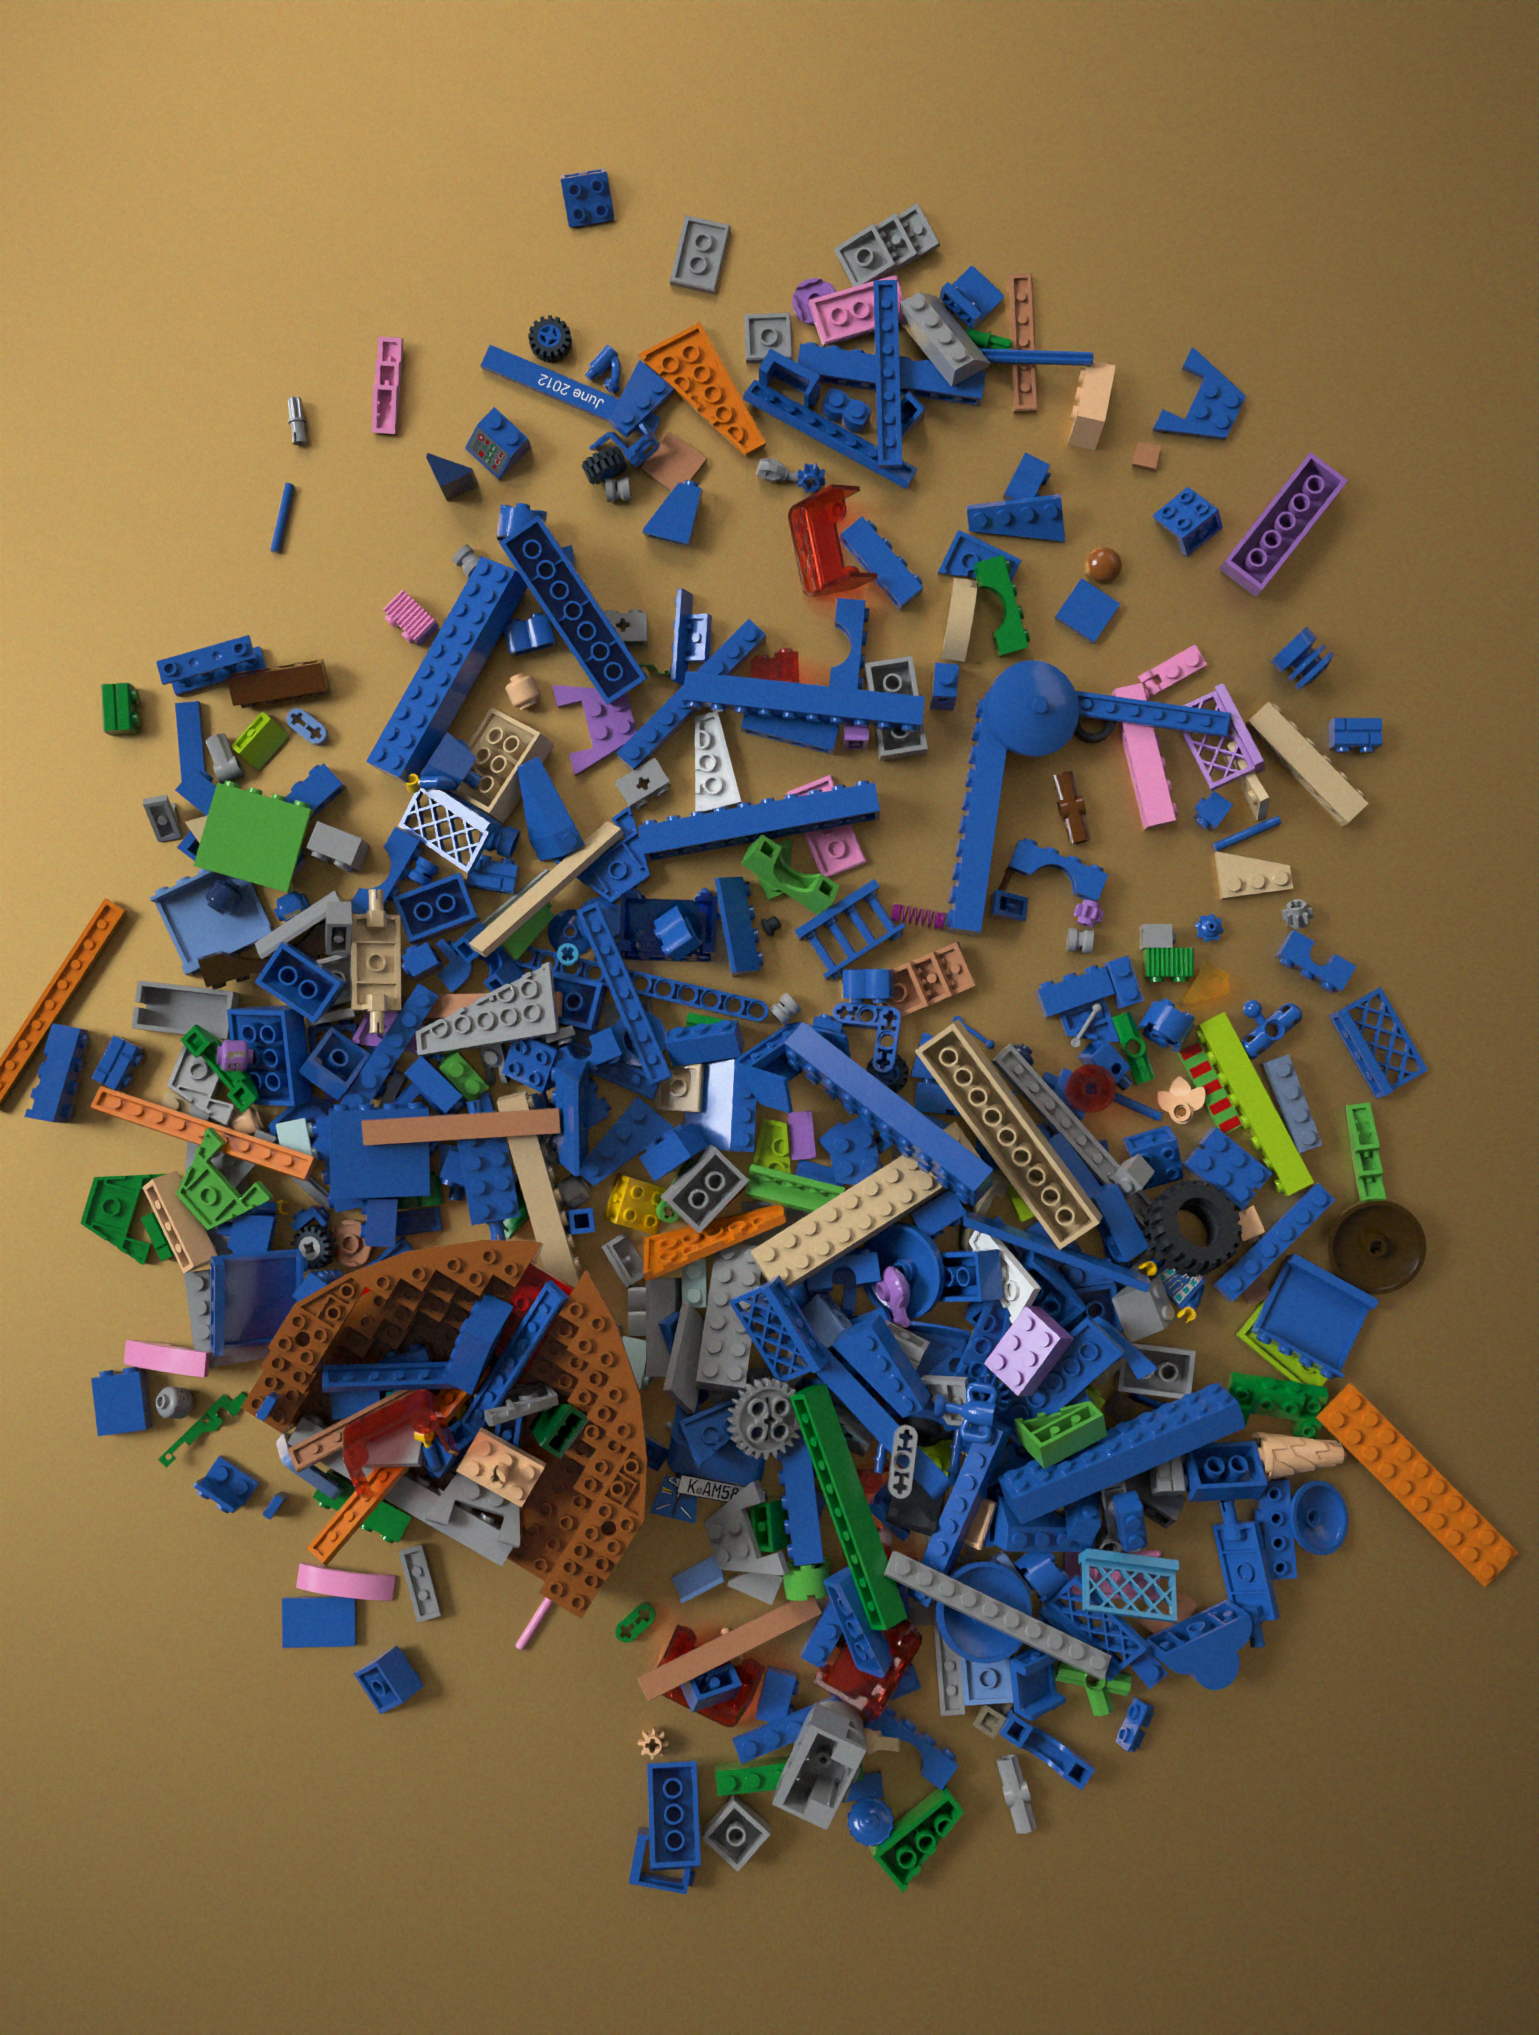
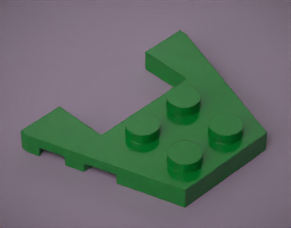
[80,1173,168,1265]

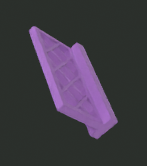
[1181,683,1265,791]

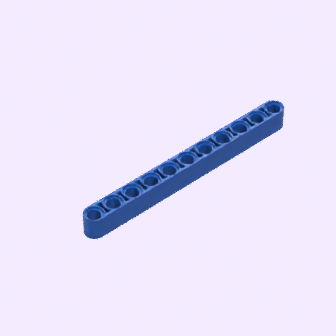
[515,946,768,1023]
[751,1293,953,1501]

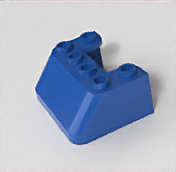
[667,1400,766,1486]

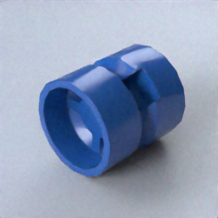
[478,823,520,859]

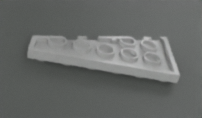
[416,962,559,1056]

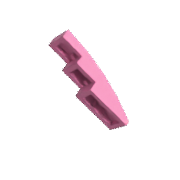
[372,336,403,434]
[124,1339,210,1377]

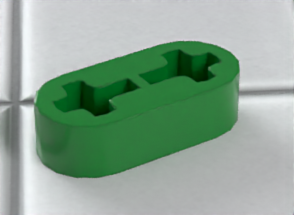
[615,1602,656,1643]

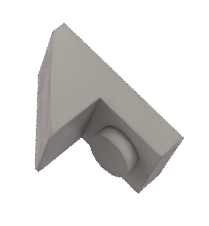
[143,795,182,842]

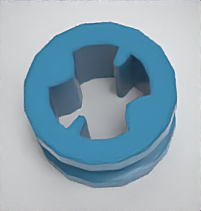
[557,943,579,966]

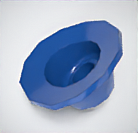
[615,1011,667,1067]

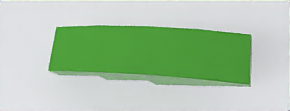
[1345,1103,1386,1201]

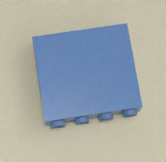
[149,869,274,977]

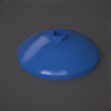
[1290,1481,1348,1555]

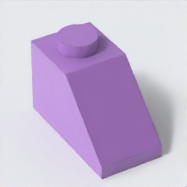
[843,722,869,749]

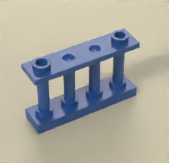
[156,635,267,696]
[794,879,906,980]

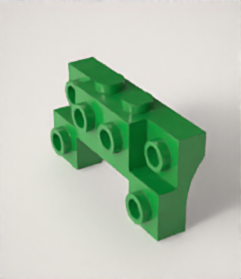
[1227,1372,1328,1439]

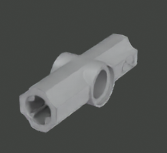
[996,1754,1037,1834]

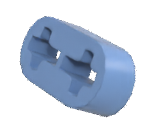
[286,708,328,746]

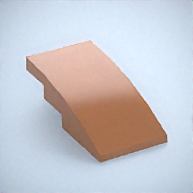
[877,942,977,1023]

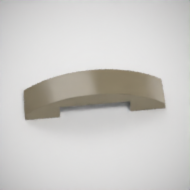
[958,1167,1011,1250]
[973,1643,1032,1739]

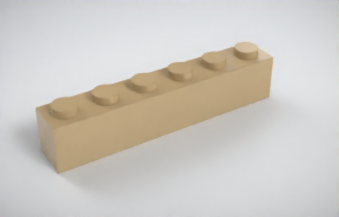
[1245,702,1369,827]

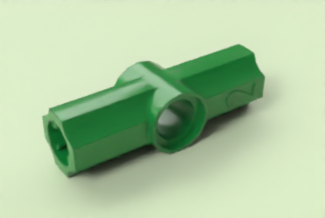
[1112,1011,1156,1085]

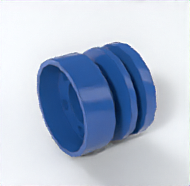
[1270,626,1335,690]

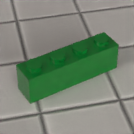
[312,1469,414,1544]

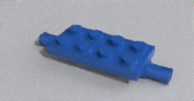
[456,1099,520,1240]
[1212,1500,1280,1648]

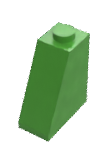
[502,902,554,960]

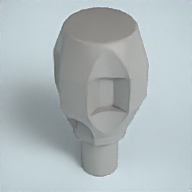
[756,458,798,483]

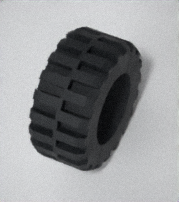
[1143,1180,1242,1277]

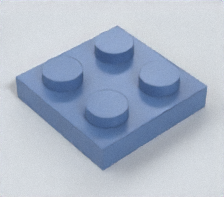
[961,1656,1013,1706]

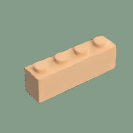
[142,1171,218,1274]

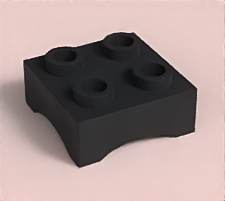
[885,1472,946,1537]

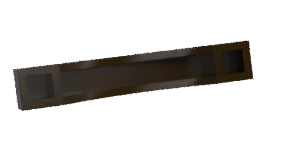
[198,920,326,990]

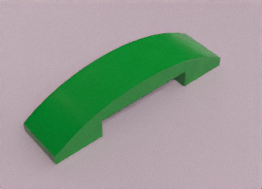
[181,1024,259,1113]

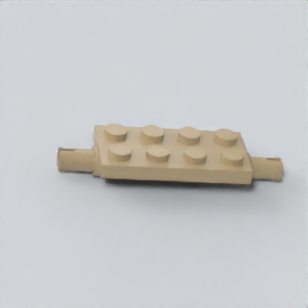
[351,889,401,1035]

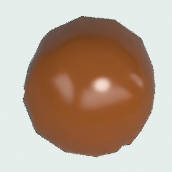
[1083,547,1122,583]

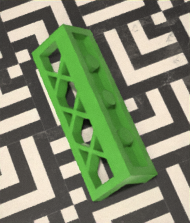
[744,1164,845,1213]

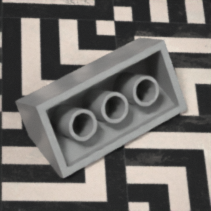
[898,292,990,387]

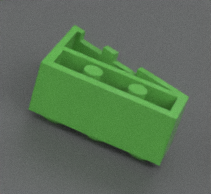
[1014,1401,1107,1469]

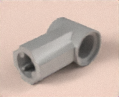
[205,733,244,784]

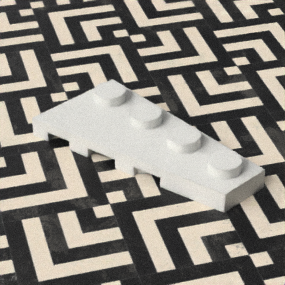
[695,712,741,813]
[969,1230,1041,1324]

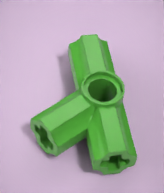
[1055,1660,1131,1716]

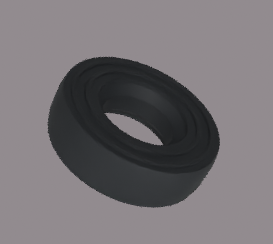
[898,1417,941,1447]

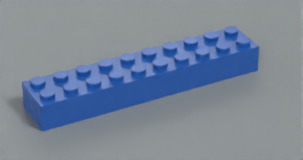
[366,556,528,784]
[945,692,1007,937]
[638,780,880,862]
[784,1022,993,1206]
[997,1383,1246,1525]

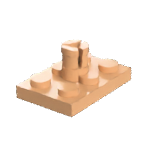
[456,1427,546,1507]

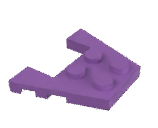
[552,685,637,776]

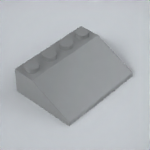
[184,1269,271,1368]

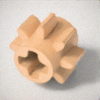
[638,1726,668,1760]

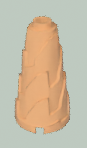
[1250,1432,1347,1482]

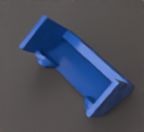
[735,1022,851,1114]

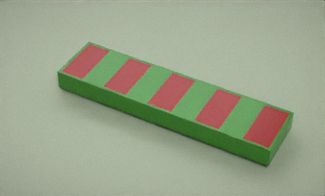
[1177,1040,1243,1134]

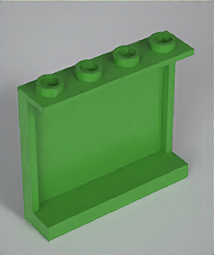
[194,780,315,893]

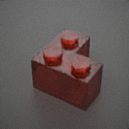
[750,648,799,683]

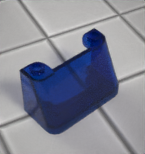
[619,890,718,962]

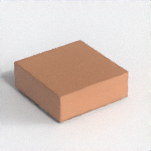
[1132,441,1161,471]

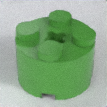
[783,1556,831,1601]

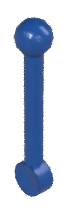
[953,1016,995,1049]

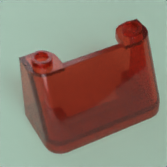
[814,1619,922,1722]

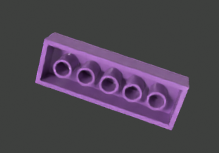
[1219,452,1348,597]

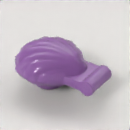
[876,1266,910,1328]

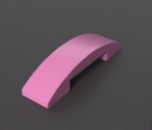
[296,1563,396,1601]

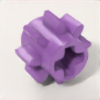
[1073,900,1105,928]

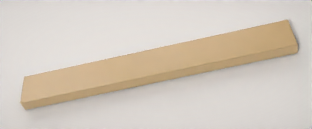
[469,821,624,957]

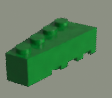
[869,1784,964,1893]

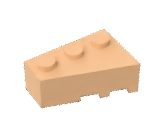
[1068,360,1116,450]

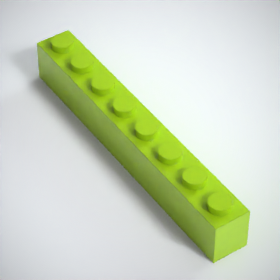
[1195,1012,1314,1196]

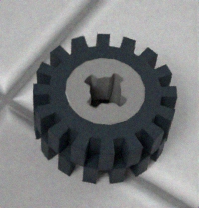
[290,1225,338,1270]

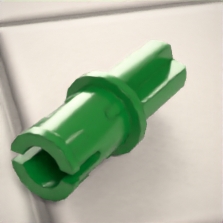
[967,327,1012,349]

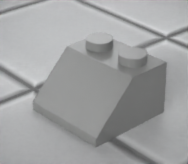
[1112,1275,1176,1343]

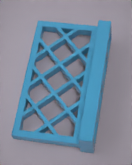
[1078,1548,1179,1623]

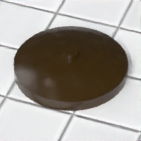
[1327,1199,1426,1294]

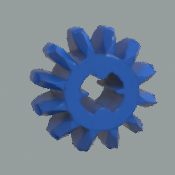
[973,1372,1013,1415]

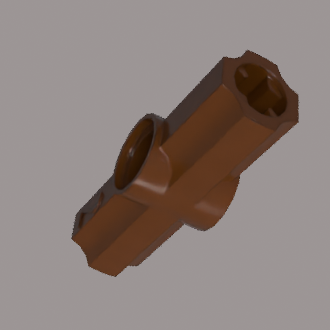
[1053,771,1091,845]

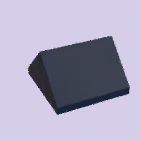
[426,453,478,501]

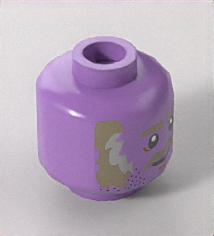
[217,1040,253,1072]

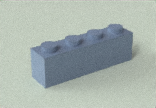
[1260,1055,1322,1153]

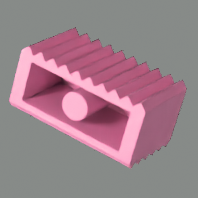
[383,590,439,646]

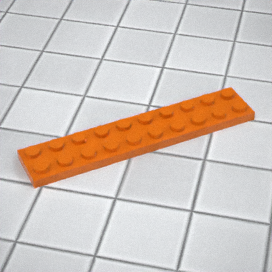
[1315,1383,1518,1587]

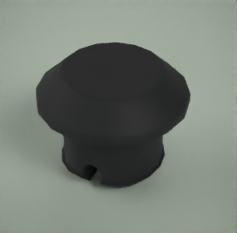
[761,916,781,937]

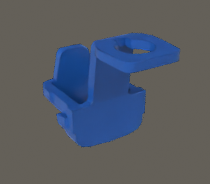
[589,422,660,467]

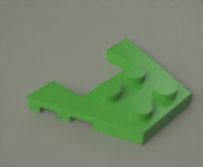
[176,1127,274,1230]

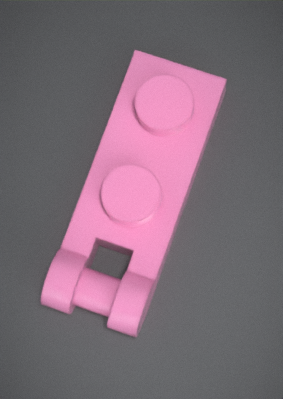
[1138,645,1207,698]

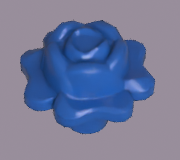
[1195,914,1224,942]

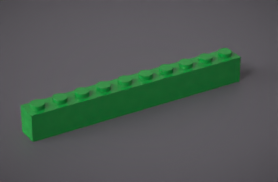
[789,1384,907,1630]

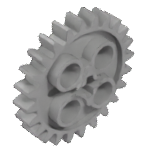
[727,1378,801,1460]

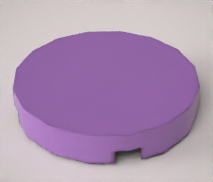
[792,278,836,326]

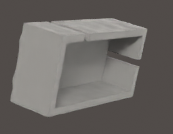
[132,980,240,1040]

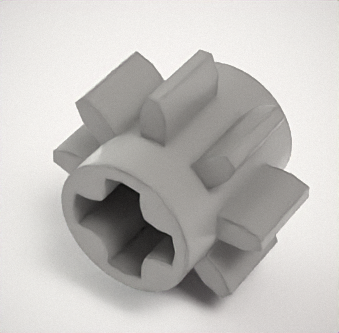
[1282,899,1313,929]

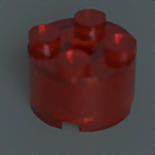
[1063,1064,1115,1113]

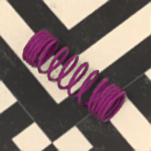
[891,903,945,930]

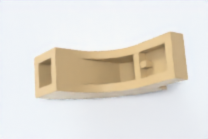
[941,578,977,662]

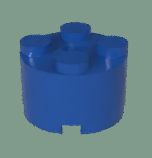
[497,503,547,542]
[1138,998,1195,1052]
[1014,1552,1070,1603]

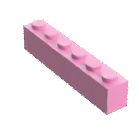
[1111,683,1178,830]

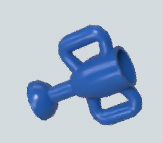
[934,1382,998,1444]

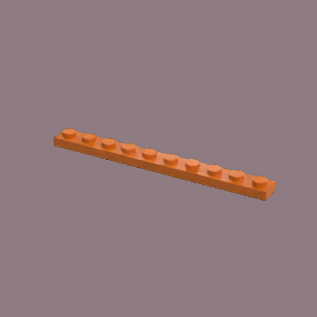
[0,898,127,1106]
[90,1086,317,1182]
[306,1366,492,1566]

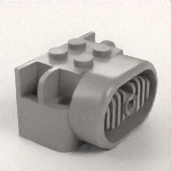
[772,1700,867,1830]

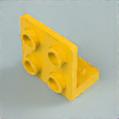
[603,1173,667,1235]

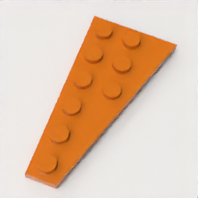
[638,322,766,457]
[643,1204,786,1282]

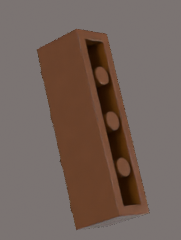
[226,658,329,708]

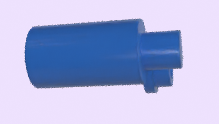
[585,345,621,395]

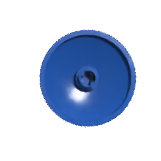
[986,660,1079,757]
[862,1223,945,1320]
[936,1562,1032,1664]

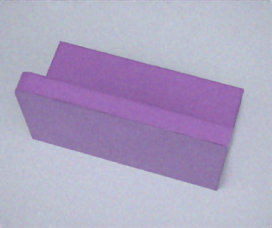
[788,1110,816,1160]

